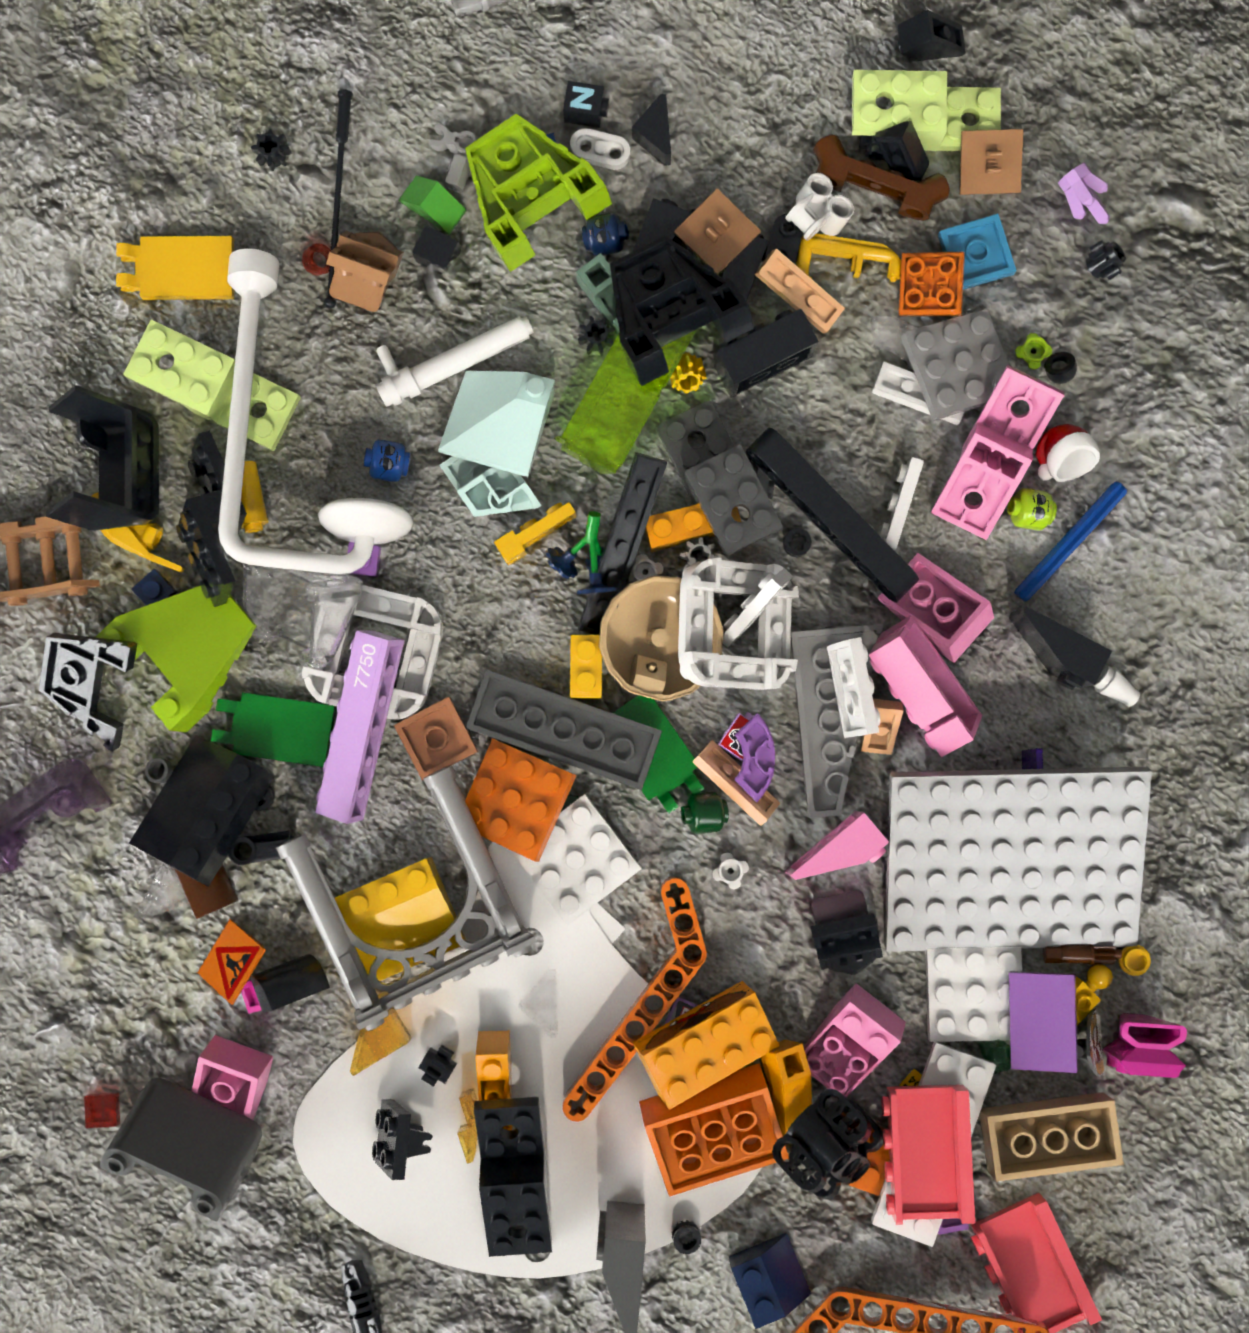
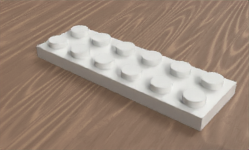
[871,1041,996,1247]

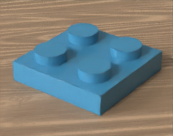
[938,214,1017,290]

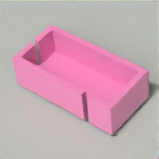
[869,615,983,757]

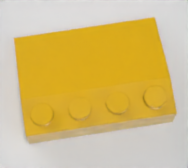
[335,857,467,981]

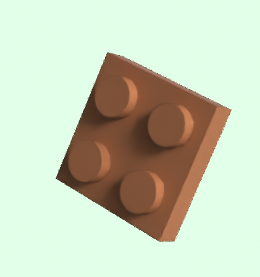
[394,697,479,781]

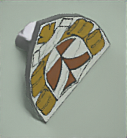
[1077,1008,1105,1077]

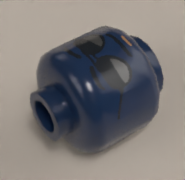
[582,212,629,256]

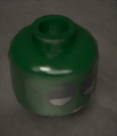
[680,792,729,834]

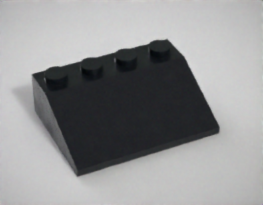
[129,735,274,887]

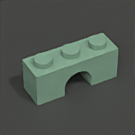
[576,253,620,338]

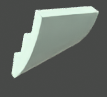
[439,456,542,517]

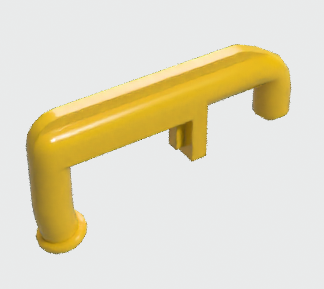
[796,233,901,282]

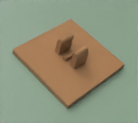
[959,129,1023,195]
[674,189,761,275]

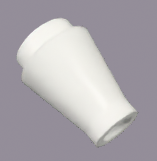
[1093,665,1140,707]

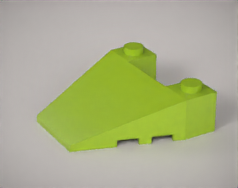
[465,114,612,272]
[96,586,257,732]

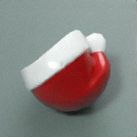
[1035,424,1100,482]

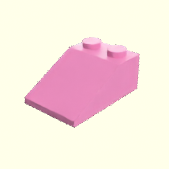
[878,553,994,663]
[785,811,889,880]
[192,1035,273,1120]

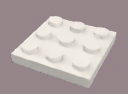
[511,794,642,926]
[925,947,1022,1042]

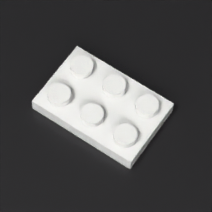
[827,637,880,738]

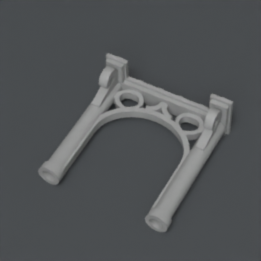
[276,765,537,1031]

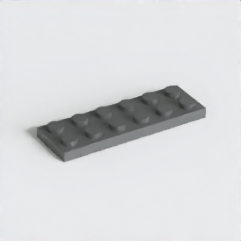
[466,669,663,790]

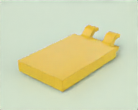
[116,236,234,300]

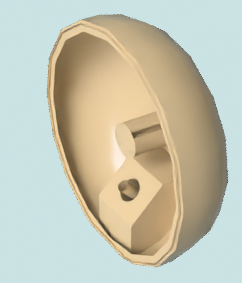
[599,575,724,701]

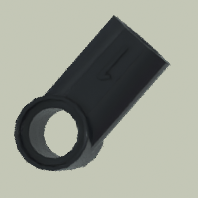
[228,830,294,865]

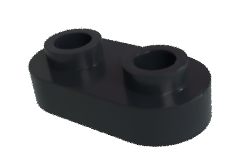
[764,213,803,264]

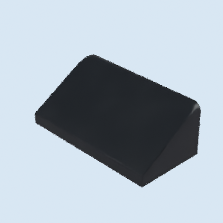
[875,121,929,181]

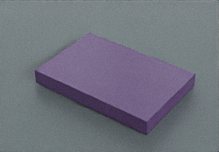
[1009,971,1078,1073]

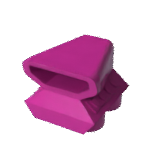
[1102,1013,1187,1078]

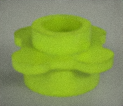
[1015,333,1052,370]

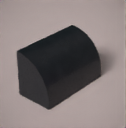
[250,954,330,1012]

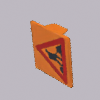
[197,919,266,1005]

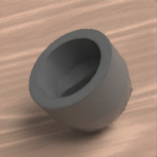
[145,758,174,783]

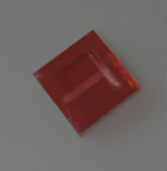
[84,1092,120,1128]

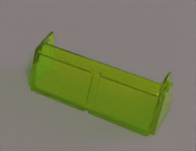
[554,329,697,474]

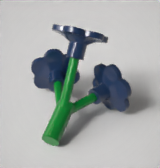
[545,511,617,595]

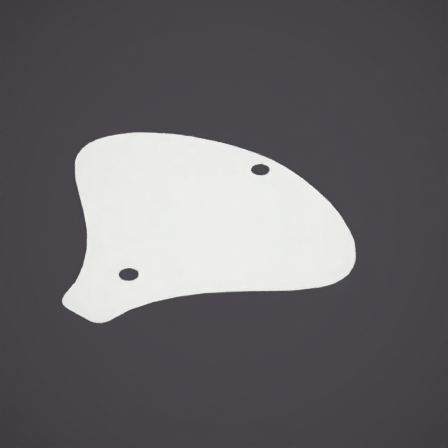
[293,842,762,1279]

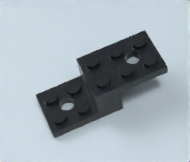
[176,430,247,607]
[474,1096,552,1257]

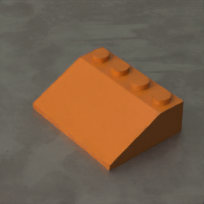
[639,1063,789,1197]

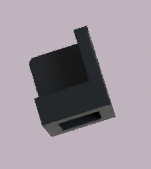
[412,225,461,269]

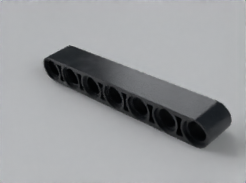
[746,427,919,603]

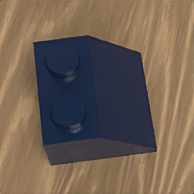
[729,1232,811,1329]

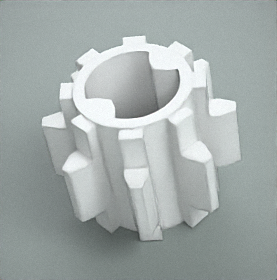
[680,537,719,570]

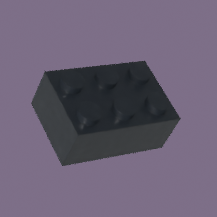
[714,309,819,398]

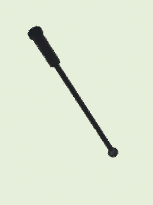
[324,90,353,309]

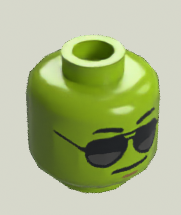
[1007,488,1057,531]

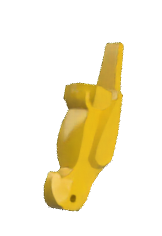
[91,492,185,573]

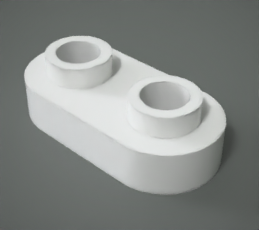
[570,128,630,170]

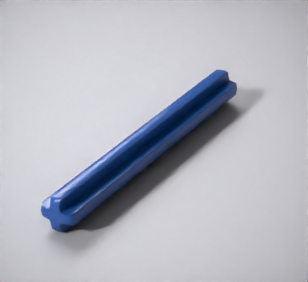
[1014,481,1127,602]

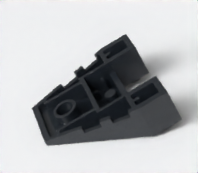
[610,235,754,386]

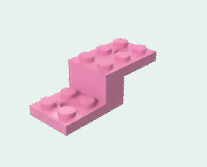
[931,365,1064,540]

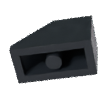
[897,10,966,61]

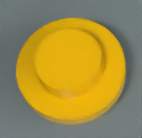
[1118,945,1151,976]

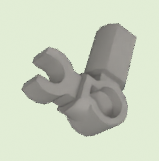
[429,124,477,193]

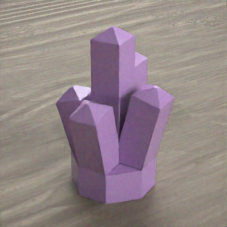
[1058,163,1110,224]

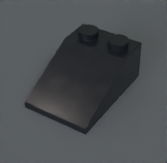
[1009,607,1112,690]

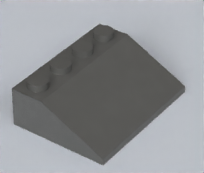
[596,1201,646,1333]

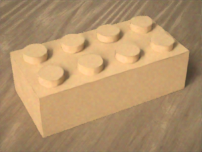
[980,1092,1124,1182]

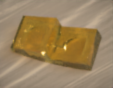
[457,1088,479,1164]

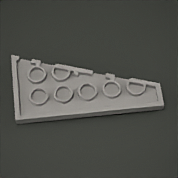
[791,624,884,818]

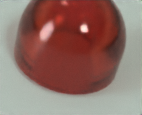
[302,243,331,276]

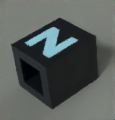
[563,81,609,128]

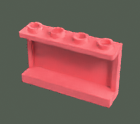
[881,1084,975,1225]
[970,1192,1102,1333]

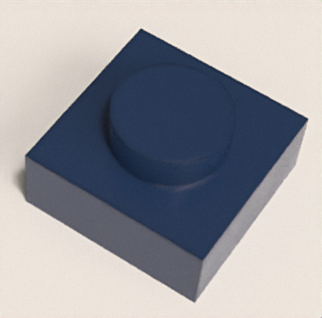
[131,569,178,605]

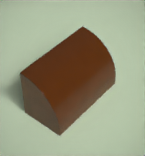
[174,864,239,919]

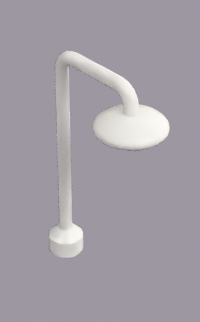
[218,249,413,574]

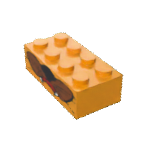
[633,981,780,1110]

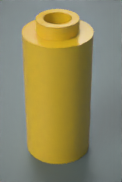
[241,461,268,533]

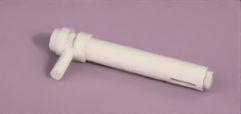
[375,316,534,407]

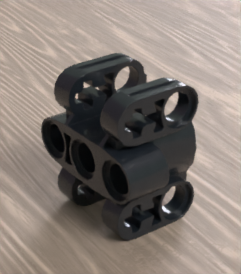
[772,1089,883,1199]

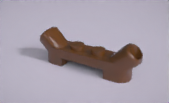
[813,134,950,221]

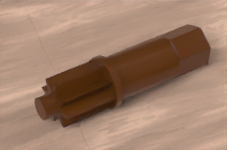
[1043,944,1122,965]

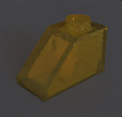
[350,1007,412,1076]

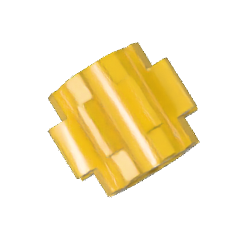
[668,352,707,393]

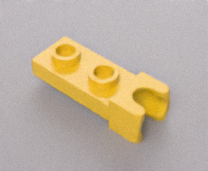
[494,502,577,566]

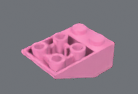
[804,983,906,1097]

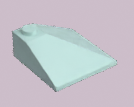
[438,371,555,477]

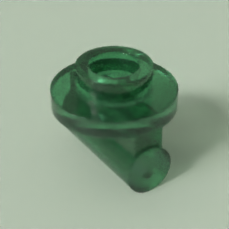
[978,1039,1011,1075]

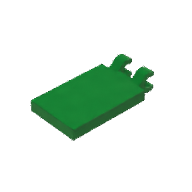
[211,692,336,767]
[613,695,704,814]

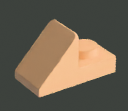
[861,699,904,755]

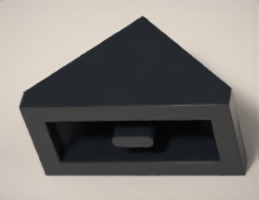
[632,94,671,166]

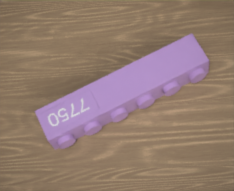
[315,630,404,824]

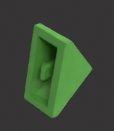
[399,175,466,235]

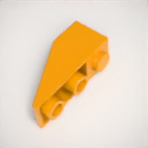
[475,1030,513,1130]
[760,1040,812,1136]

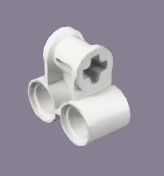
[785,173,854,241]

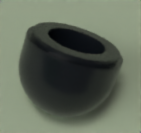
[1044,352,1077,384]

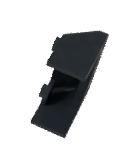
[46,385,159,531]

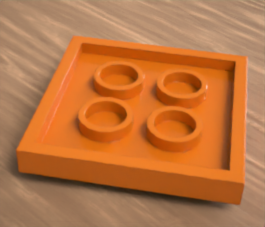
[465,738,577,862]

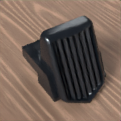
[810,890,883,975]

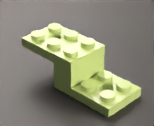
[852,70,1001,151]
[123,320,301,451]

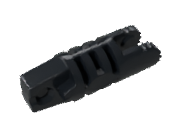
[341,1260,382,1333]

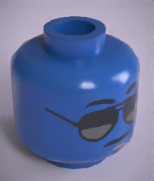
[363,440,410,482]

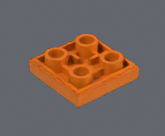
[899,252,965,317]

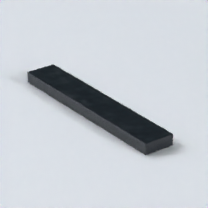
[578,452,667,635]

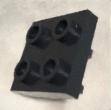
[372,1099,433,1180]

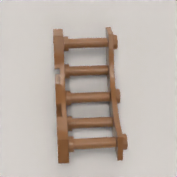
[0,516,100,606]

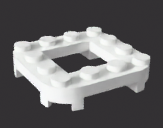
[678,558,799,690]
[302,582,443,720]

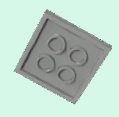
[901,309,1009,421]

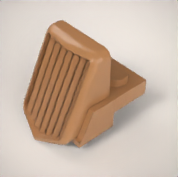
[326,231,404,312]

